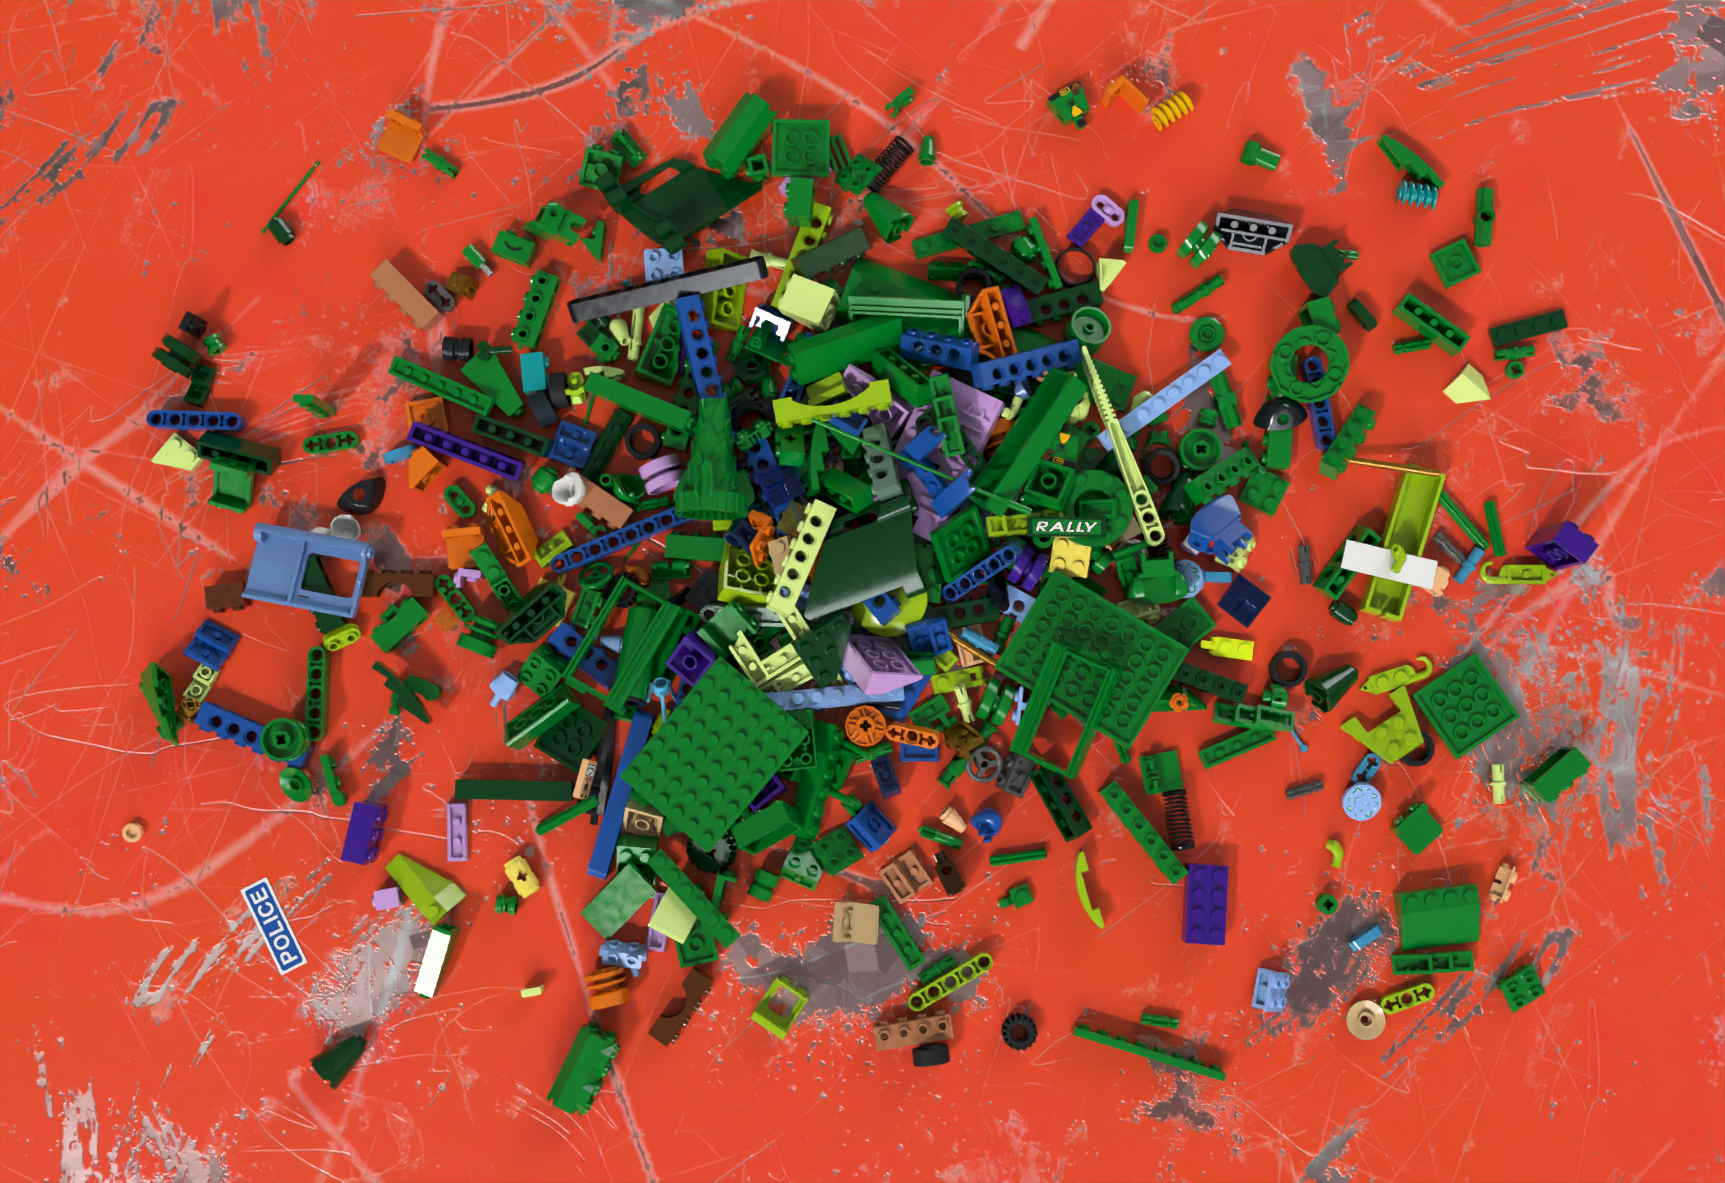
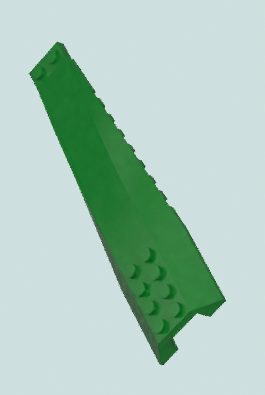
[834,257,1137,413]

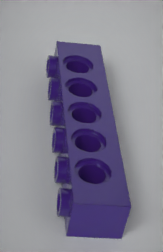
[407,420,526,482]

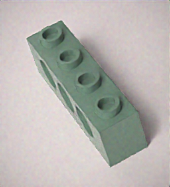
[862,422,903,502]

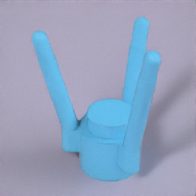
[646,677,677,723]

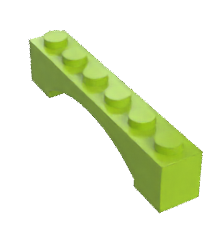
[772,379,893,429]

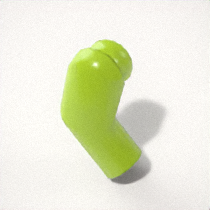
[1390,544,1407,574]

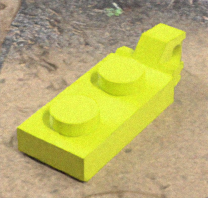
[1199,637,1254,661]

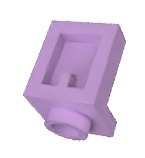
[454,568,485,589]

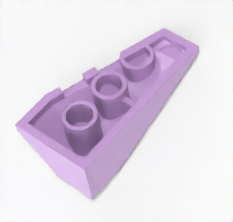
[842,364,915,440]

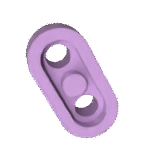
[1091,194,1125,227]

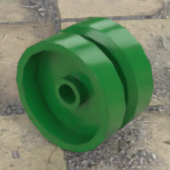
[1175,220,1223,270]
[1063,306,1111,355]
[1176,428,1222,474]
[975,677,1016,726]
[260,718,311,761]

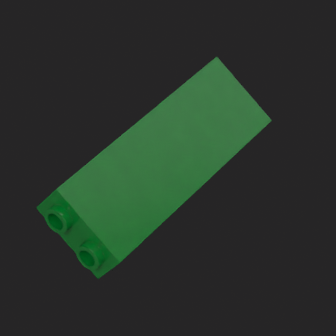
[786,315,903,386]
[583,371,698,438]

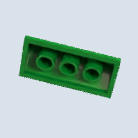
[504,681,581,750]

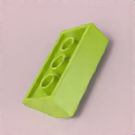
[697,248,748,332]

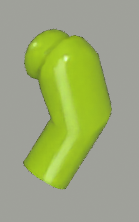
[1326,840,1344,868]

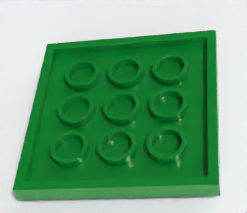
[1411,652,1520,760]

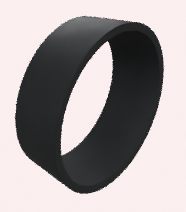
[1055,248,1095,289]

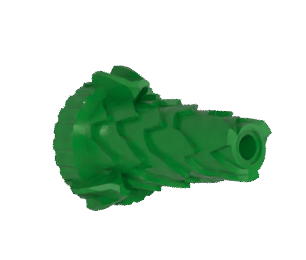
[673,398,755,521]

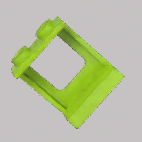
[750,976,809,1040]

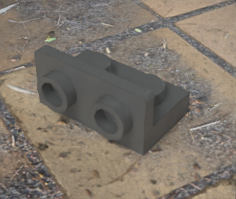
[995,752,1037,798]

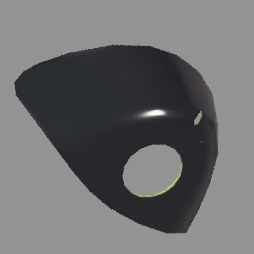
[1253,396,1308,431]
[337,477,386,515]

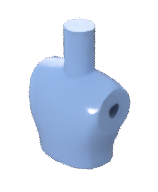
[490,671,520,707]

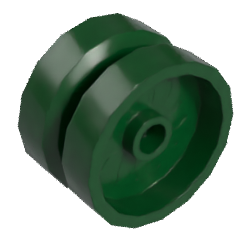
[151,333,204,379]

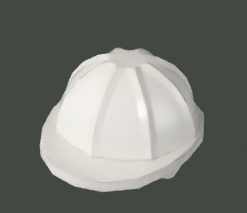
[552,472,586,506]

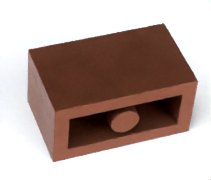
[204,582,251,613]

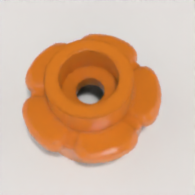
[1169,693,1189,712]

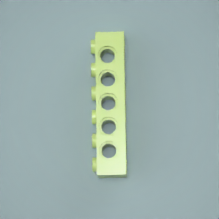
[765,499,837,618]

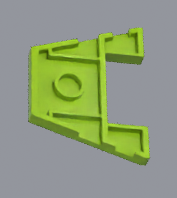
[1340,685,1424,764]

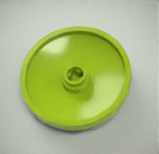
[851,586,928,637]

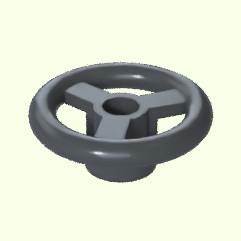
[966,746,1003,783]

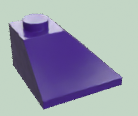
[1000,285,1032,328]
[665,630,716,687]

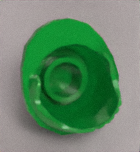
[613,473,646,503]

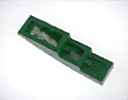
[371,661,434,724]

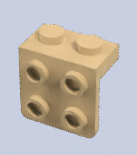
[767,536,797,579]
[833,902,879,945]

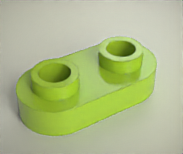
[322,624,361,651]

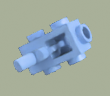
[599,939,648,977]

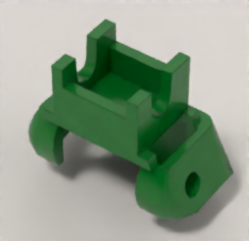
[522,200,587,247]
[1126,550,1190,604]

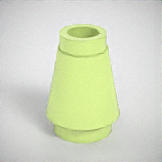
[609,318,631,346]

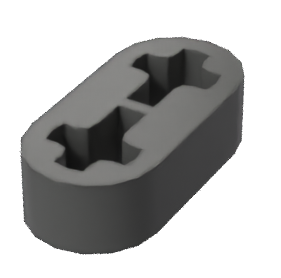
[424,281,457,313]

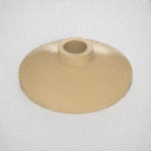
[1346,1000,1386,1040]

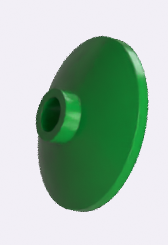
[279,767,313,802]

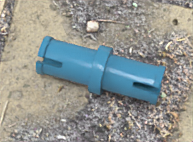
[1453,547,1485,585]
[960,627,1000,656]

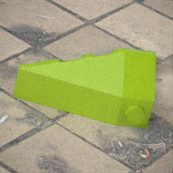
[385,854,467,925]

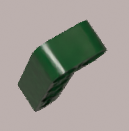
[915,406,984,471]

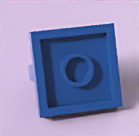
[846,801,897,853]

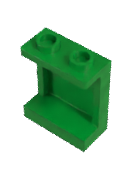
[208,455,255,513]
[697,599,760,659]
[711,869,739,921]

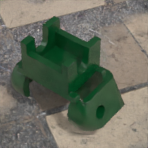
[1289,239,1353,300]

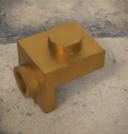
[445,271,479,300]

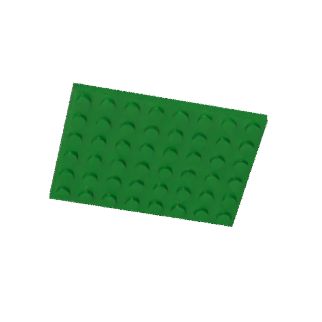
[994,570,1190,750]
[619,656,810,853]

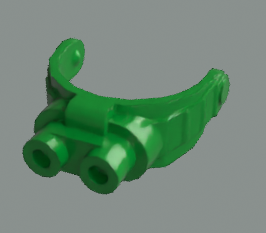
[1140,431,1174,465]

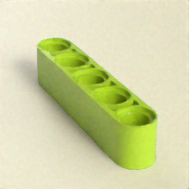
[908,951,993,1011]

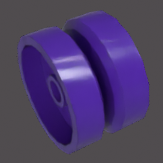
[1006,543,1050,592]

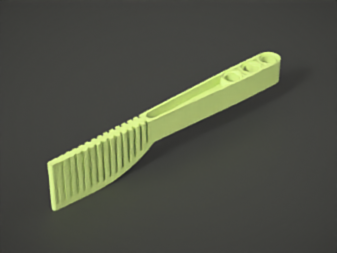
[1081,346,1165,546]

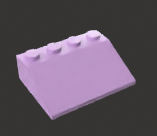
[842,634,923,695]

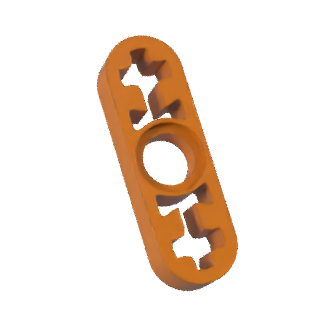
[885,721,941,749]

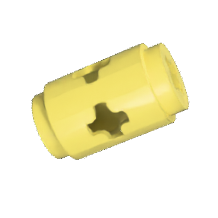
[504,855,540,899]

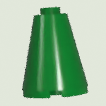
[863,192,914,244]

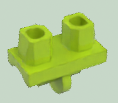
[565,372,587,405]

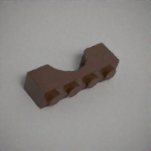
[356,569,437,598]
[648,966,713,1047]

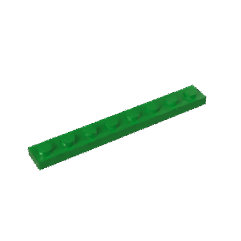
[1071,1023,1226,1081]

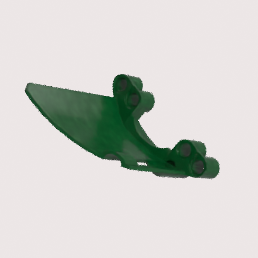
[595,158,763,255]
[804,477,927,621]

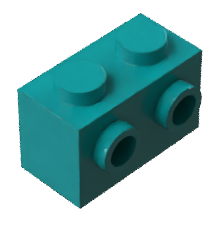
[520,351,550,395]

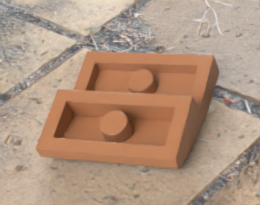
[878,849,934,905]

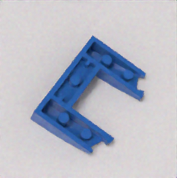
[898,425,977,519]

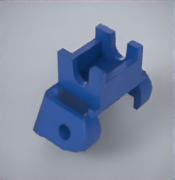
[1187,495,1254,565]

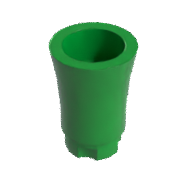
[1027,537,1054,553]

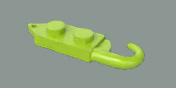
[1479,561,1558,585]
[1359,656,1433,695]

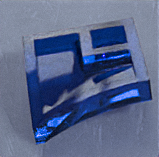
[755,464,807,510]
[1216,574,1271,628]

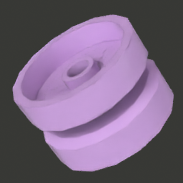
[638,454,684,495]

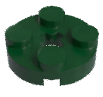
[733,349,772,386]

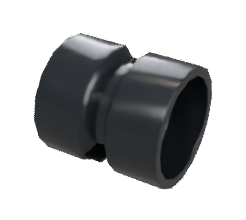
[442,336,474,362]

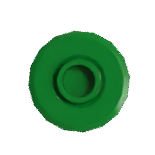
[1189,317,1225,352]

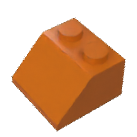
[409,446,447,494]

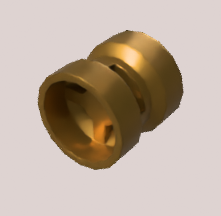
[176,697,201,725]

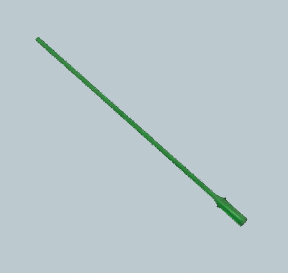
[812,418,1032,516]

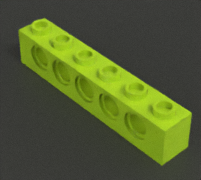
[771,202,834,310]

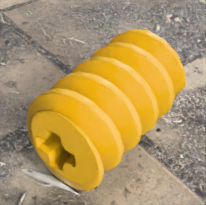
[1151,91,1194,131]

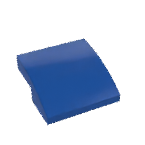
[547,420,598,470]
[905,617,953,656]
[183,619,240,672]

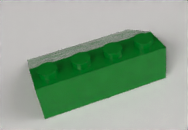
[1393,882,1480,951]

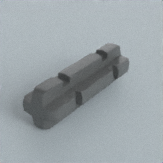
[1432,532,1465,564]
[1285,780,1324,800]

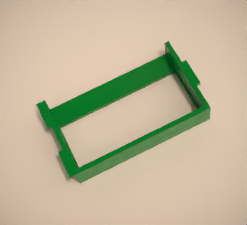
[847,289,970,367]
[562,576,685,716]
[1009,638,1123,779]

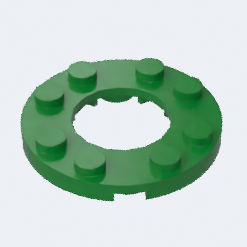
[1270,325,1350,403]
[1063,470,1133,548]

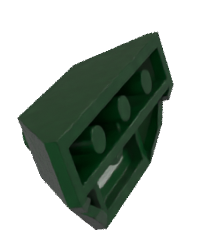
[495,580,567,645]

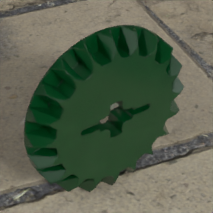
[686,832,737,874]

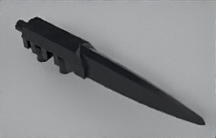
[577,684,616,825]

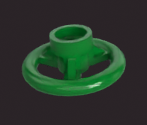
[577,561,614,590]

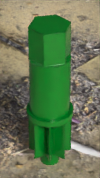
[917,825,963,850]

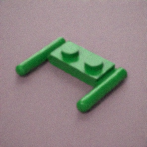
[1112,540,1151,600]
[829,738,876,807]

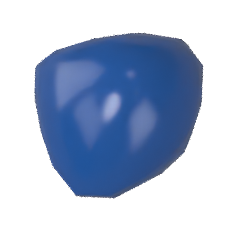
[970,807,1002,843]

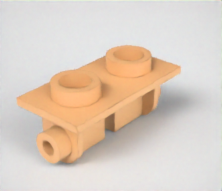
[1488,863,1519,905]

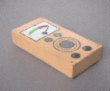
[572,759,598,800]

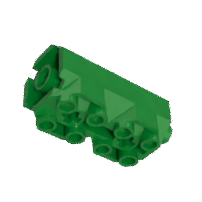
[702,91,778,180]
[546,1022,621,1116]

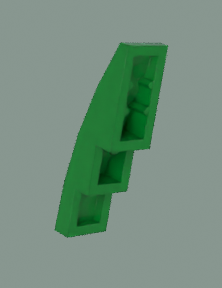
[1376,135,1445,191]
[928,373,966,458]
[807,419,829,496]
[1212,702,1296,732]
[1391,950,1474,975]

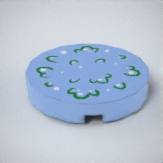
[1174,560,1205,598]
[1341,782,1381,821]

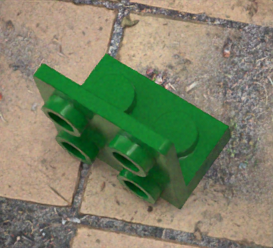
[779,836,825,891]

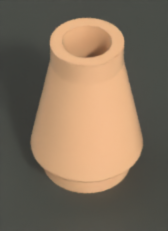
[939,805,968,833]

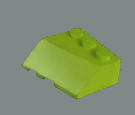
[717,541,776,605]

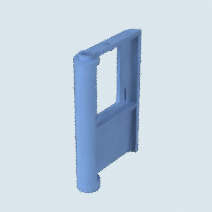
[241,522,375,618]

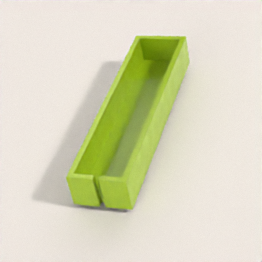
[1358,463,1446,622]

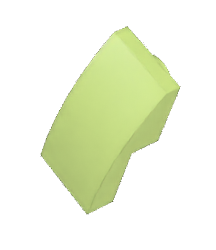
[583,366,626,382]
[183,664,220,705]

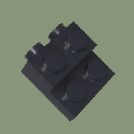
[685,568,729,618]

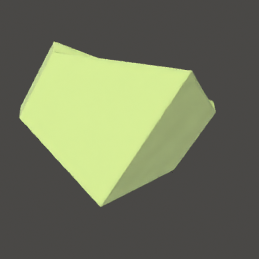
[1095,258,1127,294]
[1442,363,1491,404]

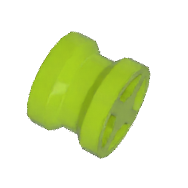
[945,201,969,221]

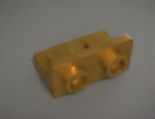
[943,720,985,761]

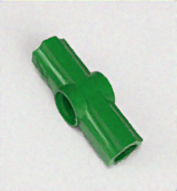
[1472,187,1496,248]
[1209,371,1242,430]
[729,626,783,667]

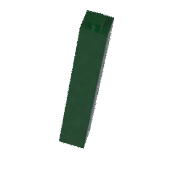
[455,779,575,801]

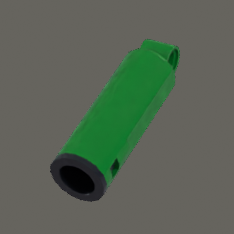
[614,592,659,708]

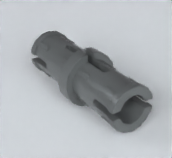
[1297,545,1313,585]

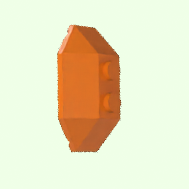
[966,286,1017,360]
[486,490,538,568]

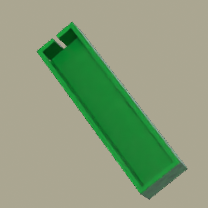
[968,367,1088,517]

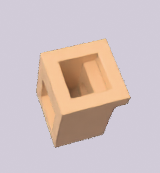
[1421,566,1451,597]

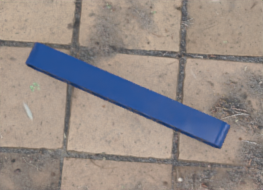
[550,507,696,575]
[587,709,655,880]

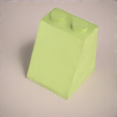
[778,274,840,333]
[648,887,708,944]

